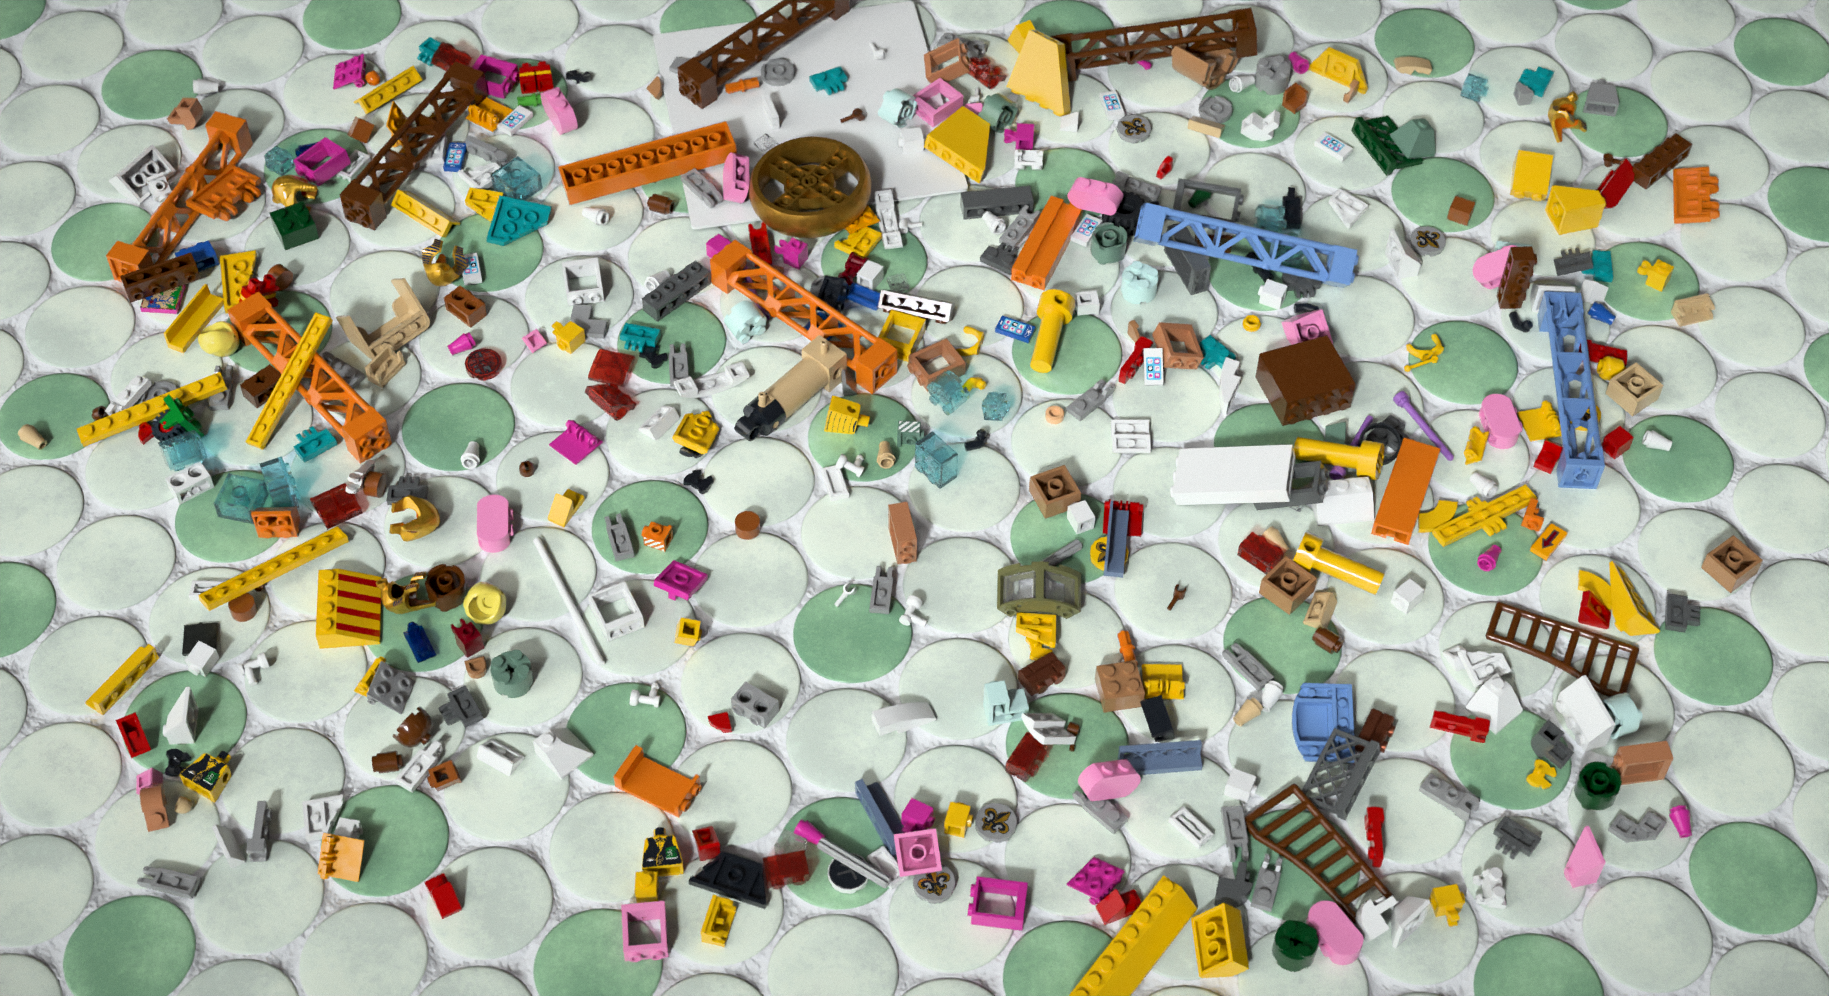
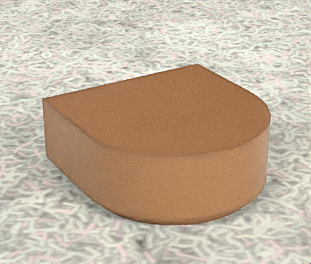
[464,656,487,679]

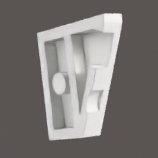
[418,135,447,167]
[458,162,507,190]
[1329,189,1369,229]
[1457,650,1511,687]
[303,795,345,842]

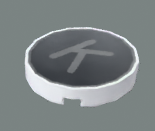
[828,853,869,894]

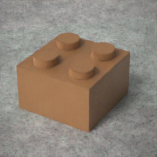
[1029,465,1081,519]
[1701,535,1763,593]
[1259,556,1317,615]
[1095,660,1145,713]

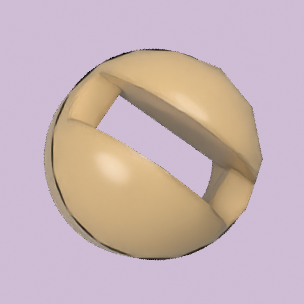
[175,796,192,814]

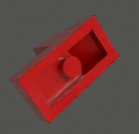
[1533,439,1563,474]
[1578,590,1611,629]
[116,712,151,758]
[692,826,720,861]
[424,873,462,919]
[1096,889,1142,925]

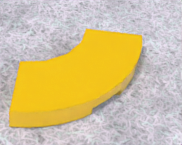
[1418,500,1458,533]
[1578,570,1612,610]

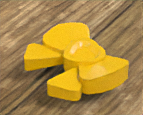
[1025,637,1053,661]
[1526,759,1557,789]

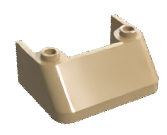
[336,278,430,360]

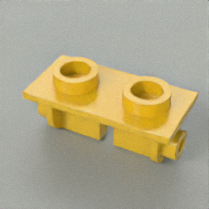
[1464,426,1489,465]
[354,656,392,697]

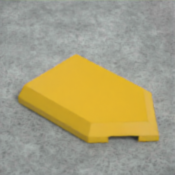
[672,411,719,454]

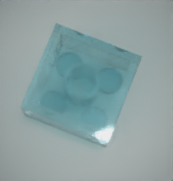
[491,156,543,201]
[158,430,207,471]
[915,431,958,489]
[259,456,301,508]
[213,473,269,524]

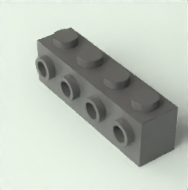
[642,260,711,322]

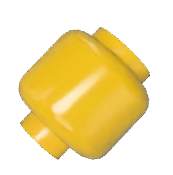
[1597,356,1626,381]

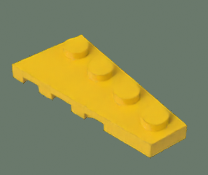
[220,250,257,313]

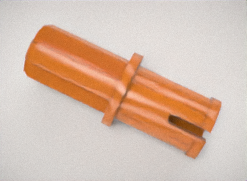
[725,77,759,94]
[1117,630,1138,665]

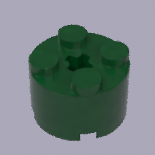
[1574,762,1622,810]
[1272,920,1318,972]

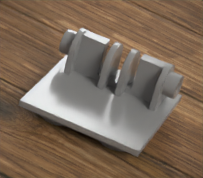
[366,661,415,715]

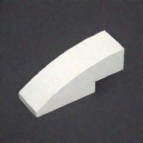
[1219,357,1241,415]
[872,702,936,736]

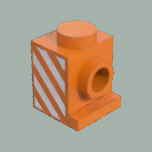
[642,521,673,552]

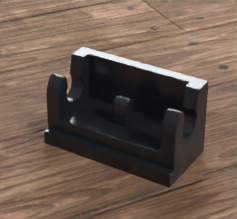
[1140,695,1175,742]

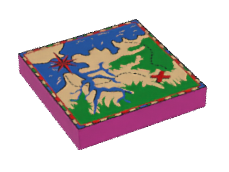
[140,285,186,314]

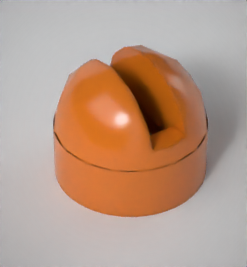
[365,71,380,86]

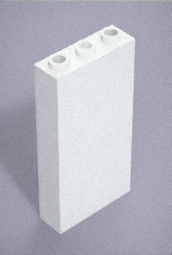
[1170,445,1296,505]

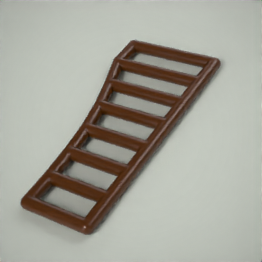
[1485,602,1639,697]
[1244,784,1393,924]

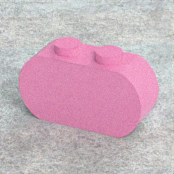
[541,87,578,135]
[723,152,749,204]
[1068,177,1123,215]
[1473,245,1518,290]
[1479,394,1522,449]
[477,495,514,553]
[1078,759,1141,802]
[1306,901,1363,965]

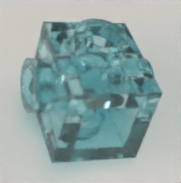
[1460,73,1489,102]
[264,145,295,176]
[982,392,1010,421]

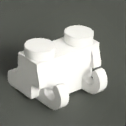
[1014,149,1043,170]
[1473,867,1506,909]

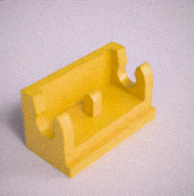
[701,894,737,947]

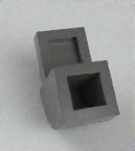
[1531,720,1574,769]
[1214,861,1253,908]

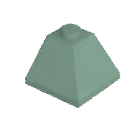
[1390,118,1436,159]

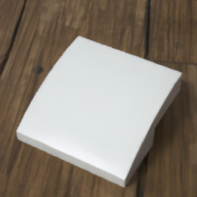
[1111,420,1151,453]
[1021,713,1076,745]

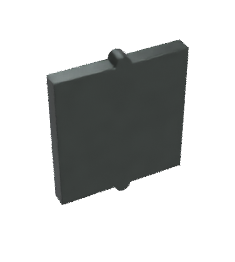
[182,622,218,656]

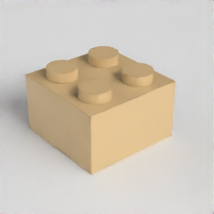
[1605,362,1664,417]

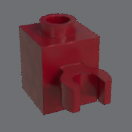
[451,619,484,658]

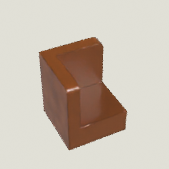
[1282,83,1308,114]
[347,116,375,143]
[1447,196,1476,226]

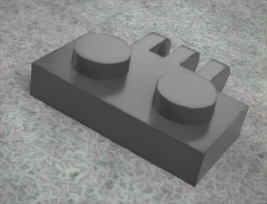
[980,242,1018,275]
[1554,247,1593,276]
[1281,271,1321,299]
[1366,415,1409,451]
[386,476,428,505]
[1665,593,1701,633]
[439,685,483,728]
[1493,816,1542,860]

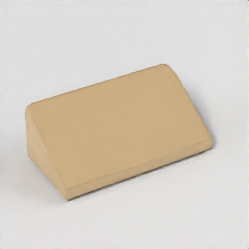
[1187,116,1225,138]
[1303,592,1337,629]

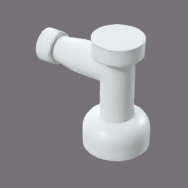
[835,454,865,477]
[899,595,927,627]
[237,652,269,686]
[630,683,661,708]

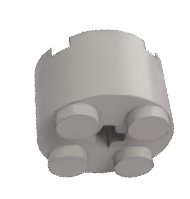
[1255,56,1291,95]

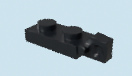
[1282,187,1300,229]

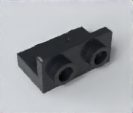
[816,276,850,313]

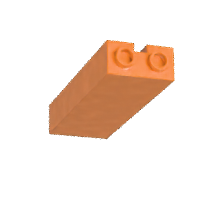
[1011,196,1083,290]
[1371,438,1441,545]

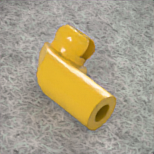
[959,377,986,396]

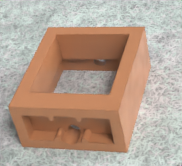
[924,38,970,84]
[1152,322,1204,370]
[907,338,966,392]
[888,502,917,565]
[1610,741,1674,785]

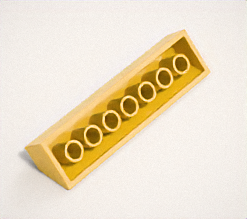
[1069,875,1197,996]

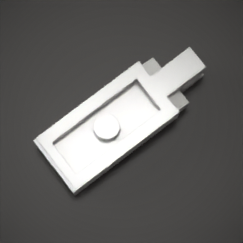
[105,375,152,416]
[395,740,443,793]

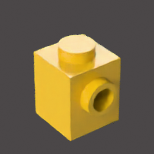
[674,617,702,647]
[944,802,973,838]
[635,870,659,903]

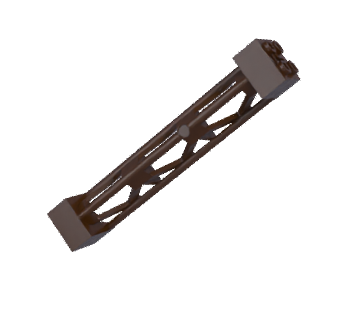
[677,0,849,109]
[1050,8,1257,82]
[339,62,488,231]

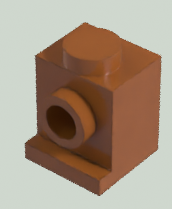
[427,760,462,791]

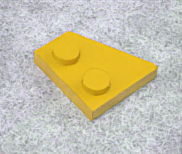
[465,187,504,222]
[834,227,882,258]
[1016,612,1056,648]

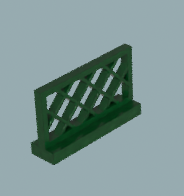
[1351,116,1423,176]

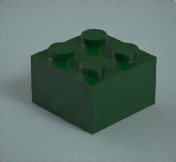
[270,201,319,251]

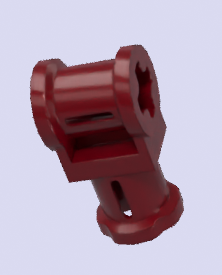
[838,252,870,285]

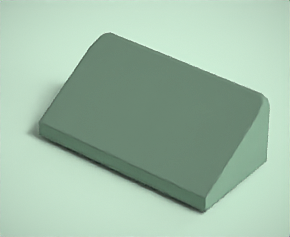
[1325,422,1346,444]

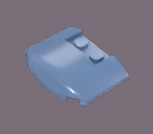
[1292,683,1355,763]

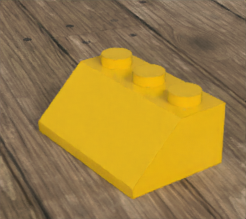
[1191,903,1249,978]

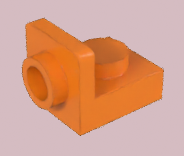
[1521,498,1544,532]

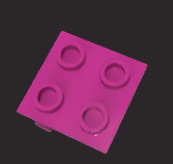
[333,53,366,90]
[549,420,603,465]
[1067,857,1125,905]

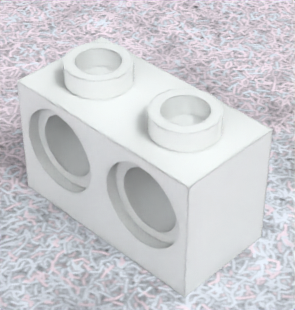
[165,461,214,505]

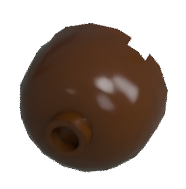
[393,706,433,748]

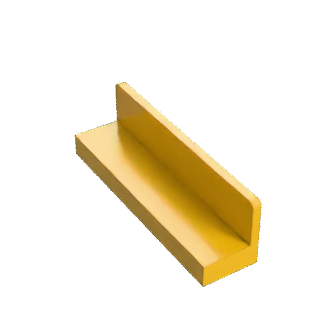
[354,65,422,114]
[391,189,461,238]
[164,284,224,353]
[85,644,159,715]

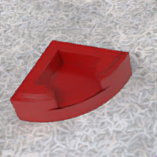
[1156,155,1173,179]
[138,422,154,445]
[707,712,732,733]

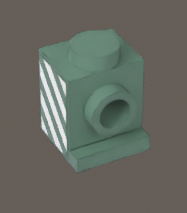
[897,421,924,447]

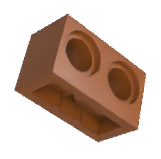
[444,286,487,328]

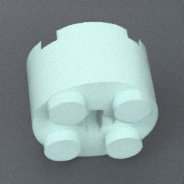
[878,88,917,128]
[1121,261,1158,304]
[724,300,767,344]
[1601,693,1643,739]

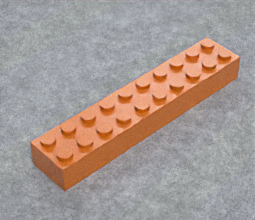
[558,121,737,205]

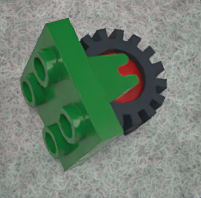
[151,395,204,446]

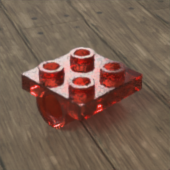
[968,56,1007,90]
[584,383,637,421]
[310,483,362,530]

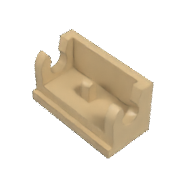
[1671,293,1715,327]
[365,344,406,388]

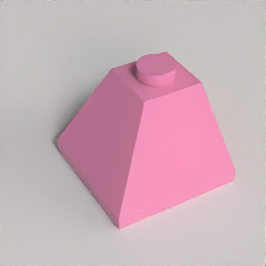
[1281,309,1333,345]
[1564,826,1605,888]
[894,829,942,877]

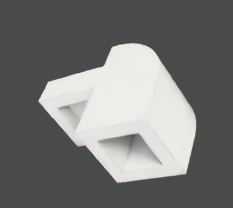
[1241,110,1280,141]
[1356,896,1397,943]

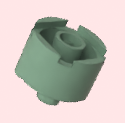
[978,93,1017,133]
[1090,222,1127,265]
[490,649,534,698]

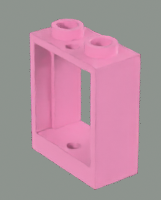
[913,78,963,127]
[621,901,668,962]

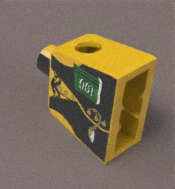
[180,751,232,802]
[642,827,684,877]

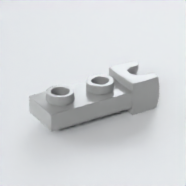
[937,32,986,62]
[1112,171,1162,203]
[999,205,1040,250]
[1419,773,1480,822]
[246,801,272,862]

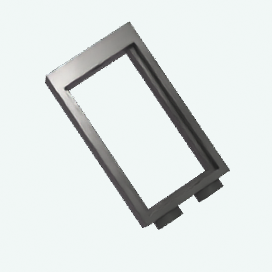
[1173,178,1244,223]
[1164,223,1211,295]
[1253,461,1329,510]

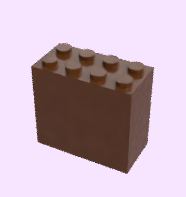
[1255,335,1356,426]

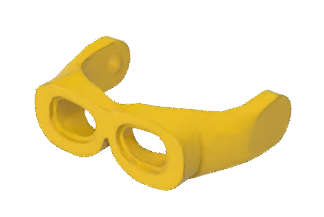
[956,326,984,356]
[1406,334,1444,361]

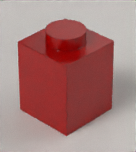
[1601,426,1634,460]

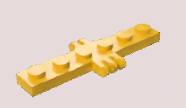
[1432,484,1537,547]

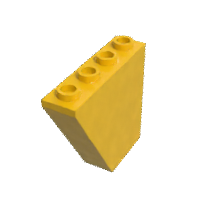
[1007,30,1071,117]
[924,106,990,183]

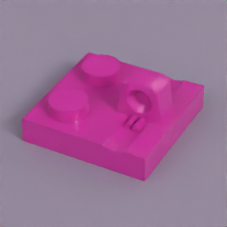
[654,560,708,601]

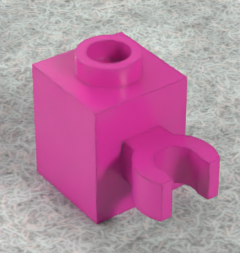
[1004,123,1034,150]
[774,237,808,270]
[901,798,935,833]

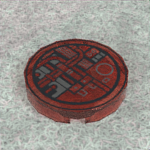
[465,348,502,381]

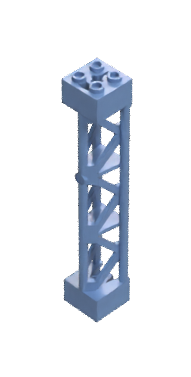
[1133,203,1359,288]
[1537,291,1605,489]

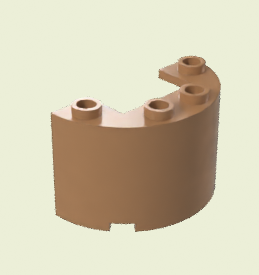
[1171,40,1239,90]

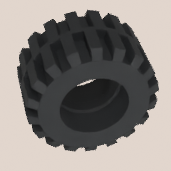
[1101,191,1145,237]

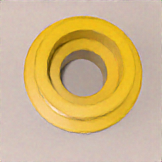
[1242,315,1261,332]

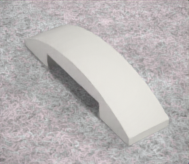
[874,190,903,249]
[674,362,750,398]

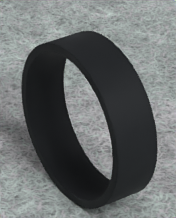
[1358,422,1401,465]

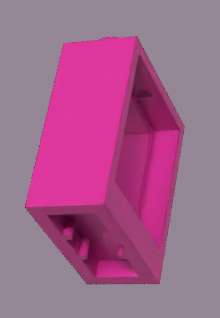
[472,54,520,99]
[293,137,351,186]
[967,876,1028,931]

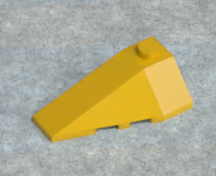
[1609,561,1660,636]

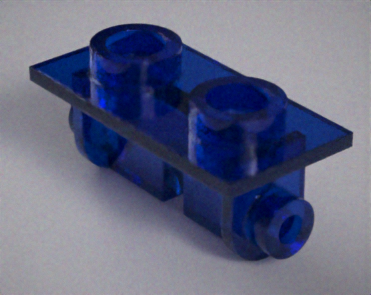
[403,622,437,663]

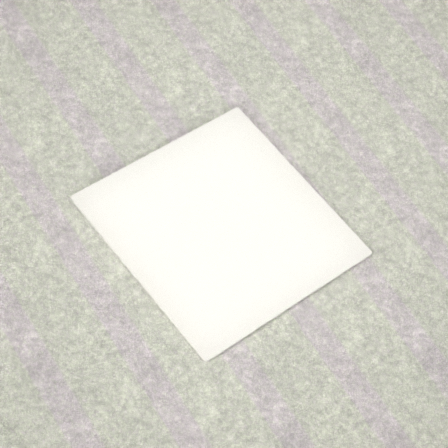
[653,1,968,230]

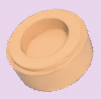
[1045,406,1064,424]

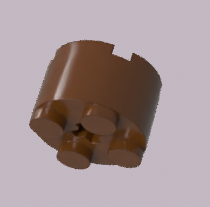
[425,564,468,612]

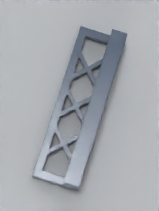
[1117,740,1202,775]

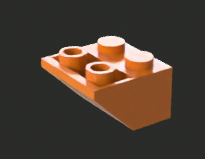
[251,507,300,538]

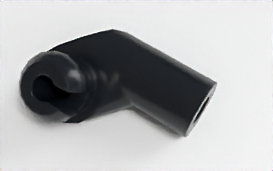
[1294,303,1320,313]
[1509,311,1533,333]
[964,429,988,451]

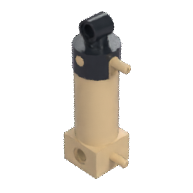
[734,335,847,441]

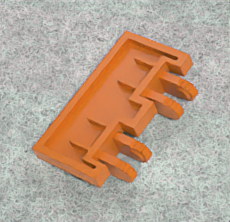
[186,165,261,221]
[1673,167,1720,224]

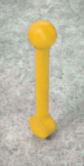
[1404,355,1438,372]

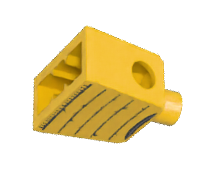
[824,395,870,434]

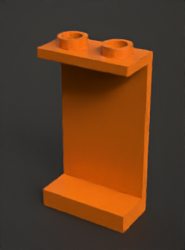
[614,745,702,818]

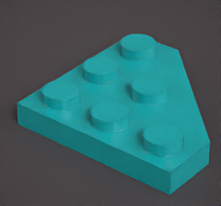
[486,195,551,246]

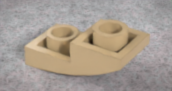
[1394,57,1432,75]

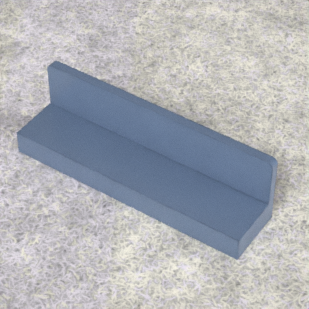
[1103,501,1129,578]
[855,779,904,857]

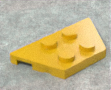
[1308,47,1368,94]

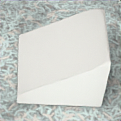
[1060,112,1079,132]
[1443,645,1470,671]

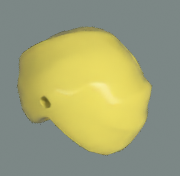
[198,321,239,357]
[463,582,506,625]

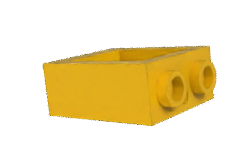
[878,310,926,362]

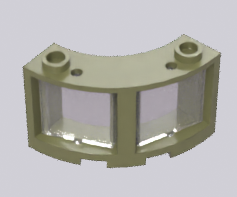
[997,562,1081,619]

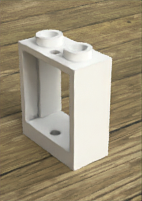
[562,257,604,306]
[588,581,644,642]

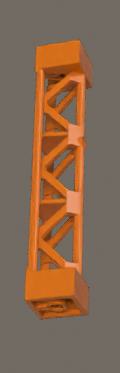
[106,111,253,282]
[710,240,897,394]
[227,292,392,464]

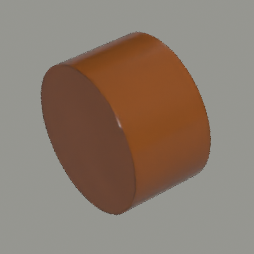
[267,264,293,291]
[363,471,387,498]
[735,511,760,540]
[228,593,257,622]

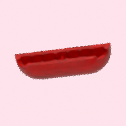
[1596,158,1634,209]

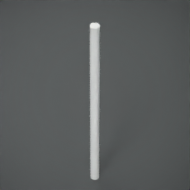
[533,537,605,666]

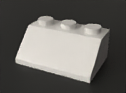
[109,144,176,204]
[1311,477,1374,526]
[1556,675,1615,753]

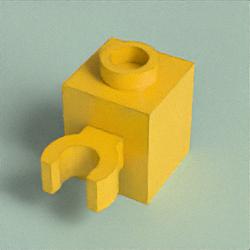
[1637,259,1674,292]
[551,321,586,354]
[1429,884,1465,927]

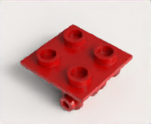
[1102,499,1143,537]

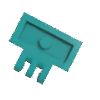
[417,37,456,67]
[809,66,847,96]
[1518,66,1554,97]
[1581,250,1613,282]
[620,323,661,353]
[1199,335,1236,370]
[293,426,337,463]

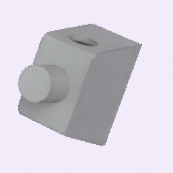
[1583,79,1619,117]

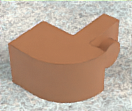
[167,98,203,130]
[140,783,170,832]

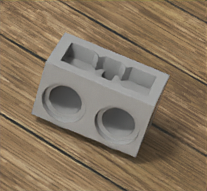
[731,681,779,729]

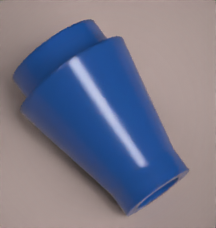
[1588,302,1616,325]

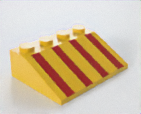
[315,569,382,649]

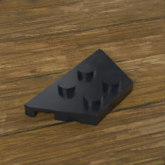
[689,851,766,909]

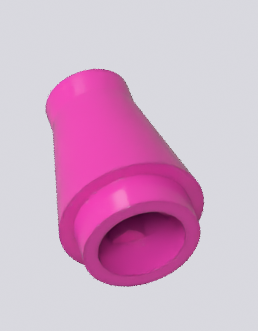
[1288,52,1309,74]
[447,332,476,356]
[1477,545,1501,571]
[1669,805,1692,838]
[793,819,826,845]

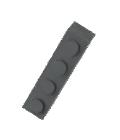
[960,186,1033,220]

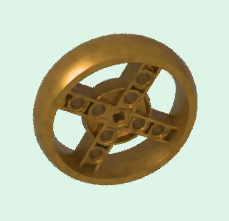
[749,137,872,238]

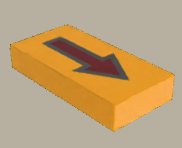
[1530,523,1568,561]

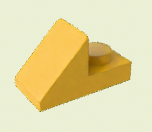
[548,489,585,527]

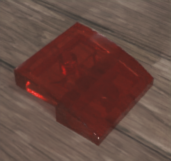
[588,349,635,387]

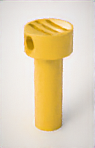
[1030,289,1076,373]
[1294,437,1385,480]
[1293,532,1385,595]

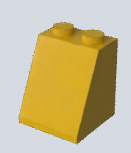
[1510,150,1553,201]
[1545,185,1606,235]

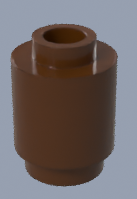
[647,194,675,215]
[1312,627,1343,654]
[372,750,403,774]

